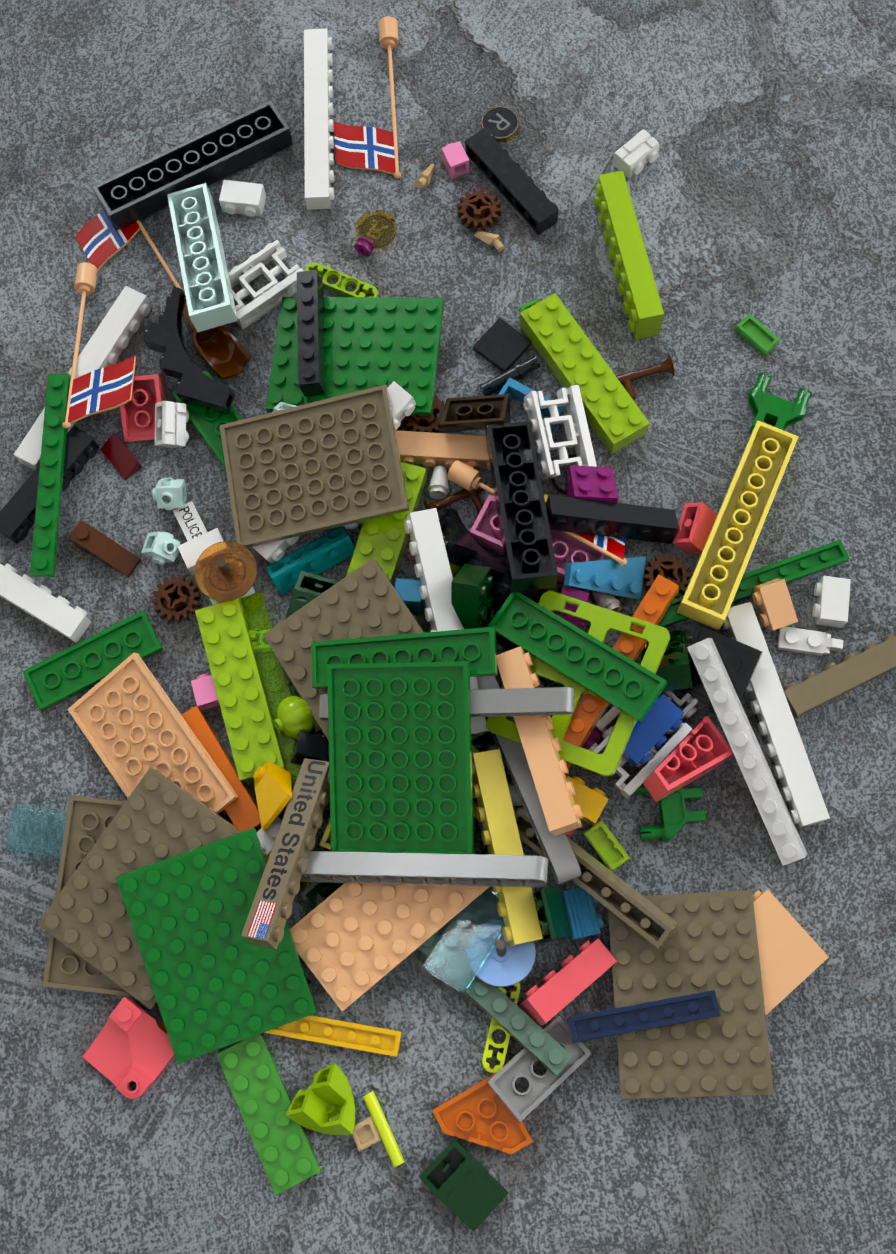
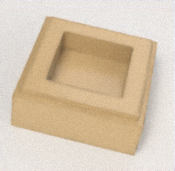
[352,1117,382,1152]

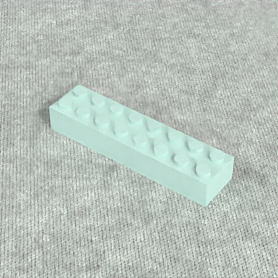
[167,183,238,332]

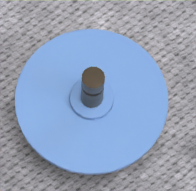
[468,919,536,987]

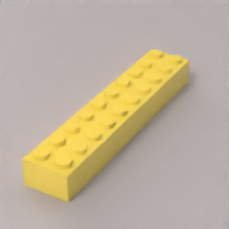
[676,420,799,630]

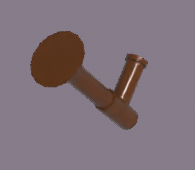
[616,354,675,400]
[423,487,484,513]

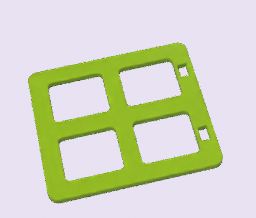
[486,591,670,777]

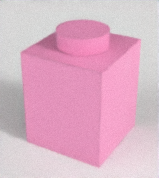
[441,141,470,179]
[191,674,220,711]

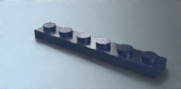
[568,990,721,1043]

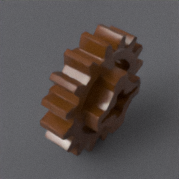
[457,188,501,232]
[403,396,444,433]
[643,553,692,598]
[152,575,201,623]

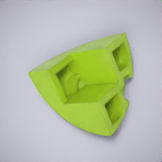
[285,1063,355,1135]

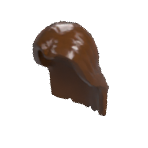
[192,326,251,380]

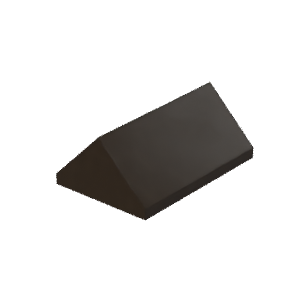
[440,394,511,432]

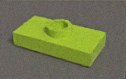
[583,820,630,872]

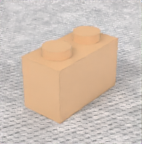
[752,579,798,631]

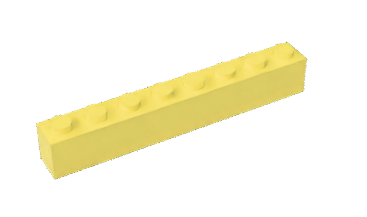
[472,749,543,947]

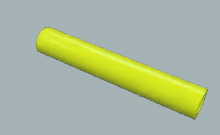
[362,1091,405,1167]

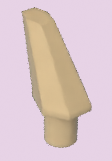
[415,164,435,189]
[474,231,505,252]

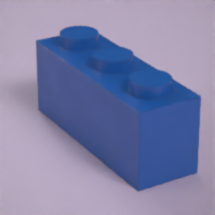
[622,694,684,768]

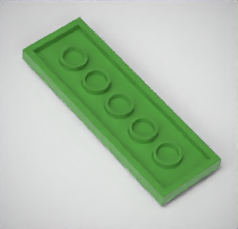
[216,1033,322,1195]

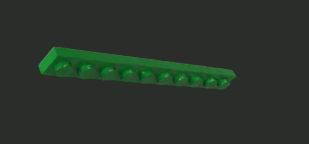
[30,373,71,577]
[658,539,850,628]

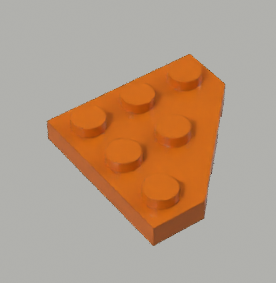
[432,1073,533,1155]

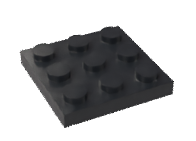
[679,625,763,705]

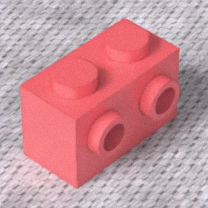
[673,502,717,554]

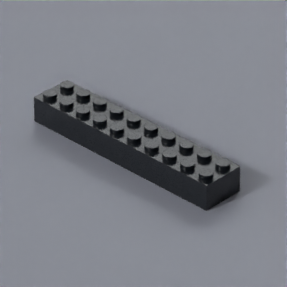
[92,101,293,231]

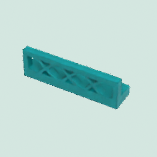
[265,526,355,595]

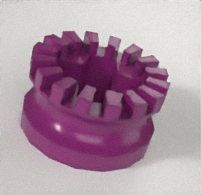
[354,236,375,256]

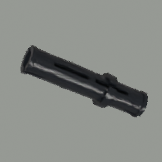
[479,355,541,396]

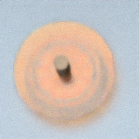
[195,541,257,601]

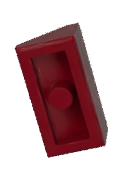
[100,433,142,480]

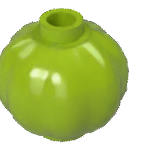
[274,696,316,739]

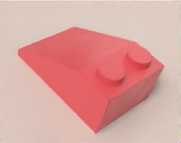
[120,374,167,442]

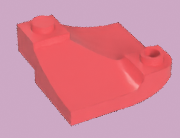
[82,997,175,1099]

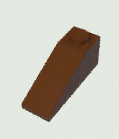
[68,520,141,577]

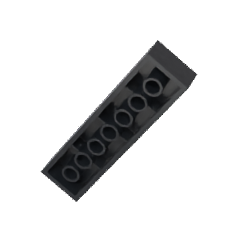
[486,421,558,592]

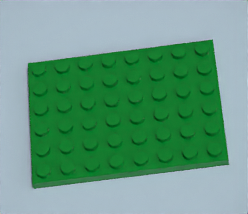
[265,297,444,416]
[327,661,474,854]
[115,827,317,1064]

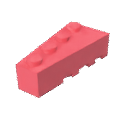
[643,716,734,802]
[518,938,617,1027]

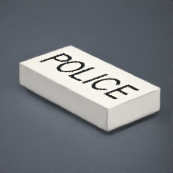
[172,501,207,541]

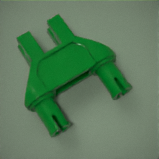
[747,372,812,433]
[634,783,706,843]

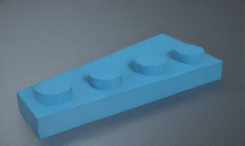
[564,556,646,600]

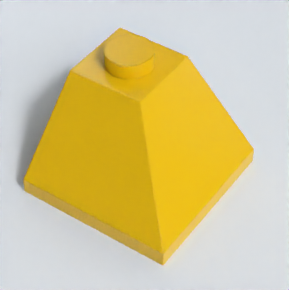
[253,760,292,831]

